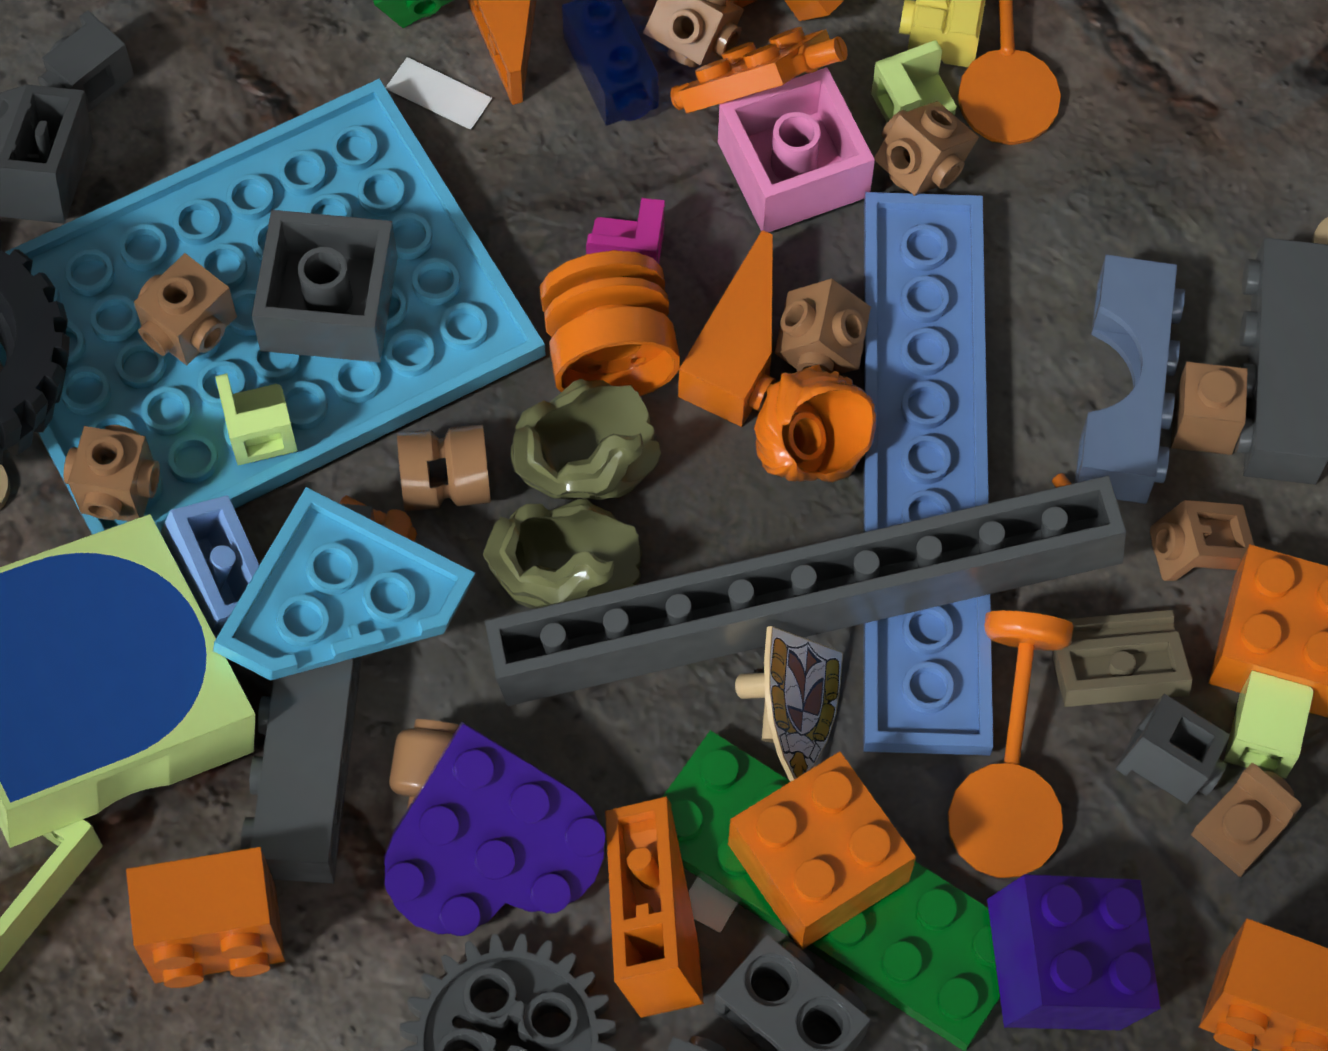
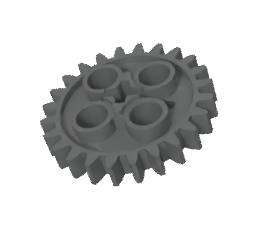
[399,934,616,1051]

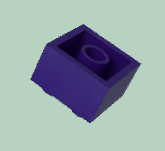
[987,874,1161,1030]

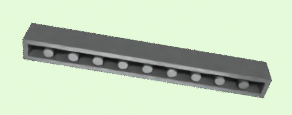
[485,476,1126,706]

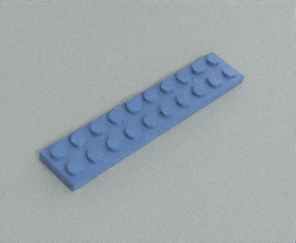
[863,192,993,756]

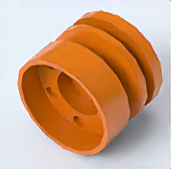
[540,250,680,396]

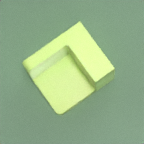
[871,40,957,122]
[215,373,298,466]
[1224,670,1313,779]

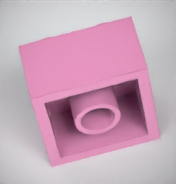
[718,67,875,233]

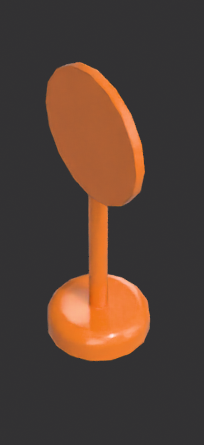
[958,0,1061,145]
[947,610,1074,878]

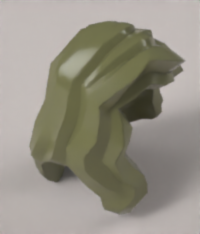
[510,379,662,500]
[483,499,642,609]

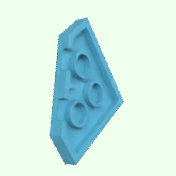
[213,487,475,680]

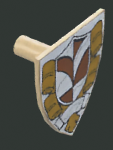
[735,626,843,782]

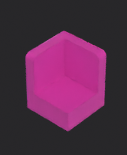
[586,198,665,264]

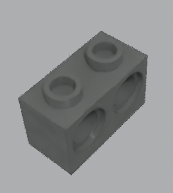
[714,935,871,1051]

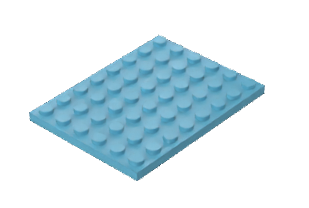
[0,78,546,535]

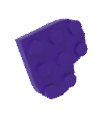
[384,722,605,936]

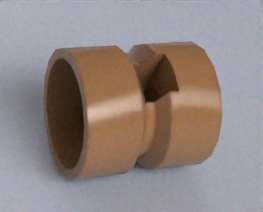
[397,424,491,512]

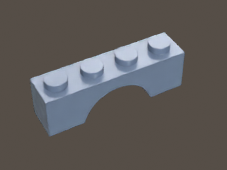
[1075,255,1185,504]

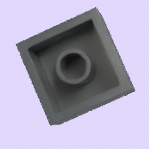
[252,210,398,363]

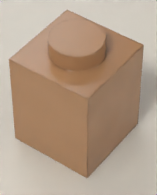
[1171,362,1248,455]

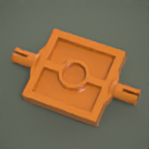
[670,27,848,114]

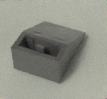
[0,84,93,224]

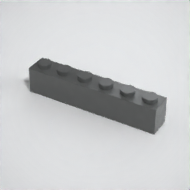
[241,504,375,884]

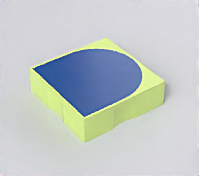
[0,514,256,848]

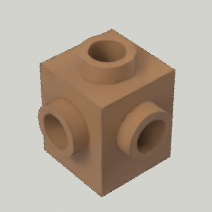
[643,0,744,68]
[874,101,979,196]
[134,253,237,366]
[775,278,871,374]
[63,425,160,522]

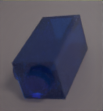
[562,0,659,126]

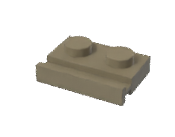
[1053,610,1192,707]

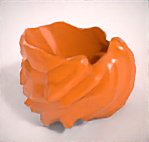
[754,364,876,483]

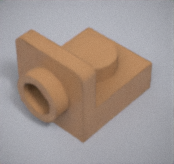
[1150,500,1254,581]
[1191,763,1301,878]

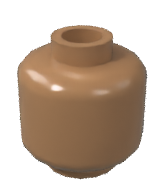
[389,719,459,809]

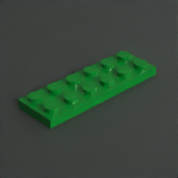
[662,730,1000,1051]

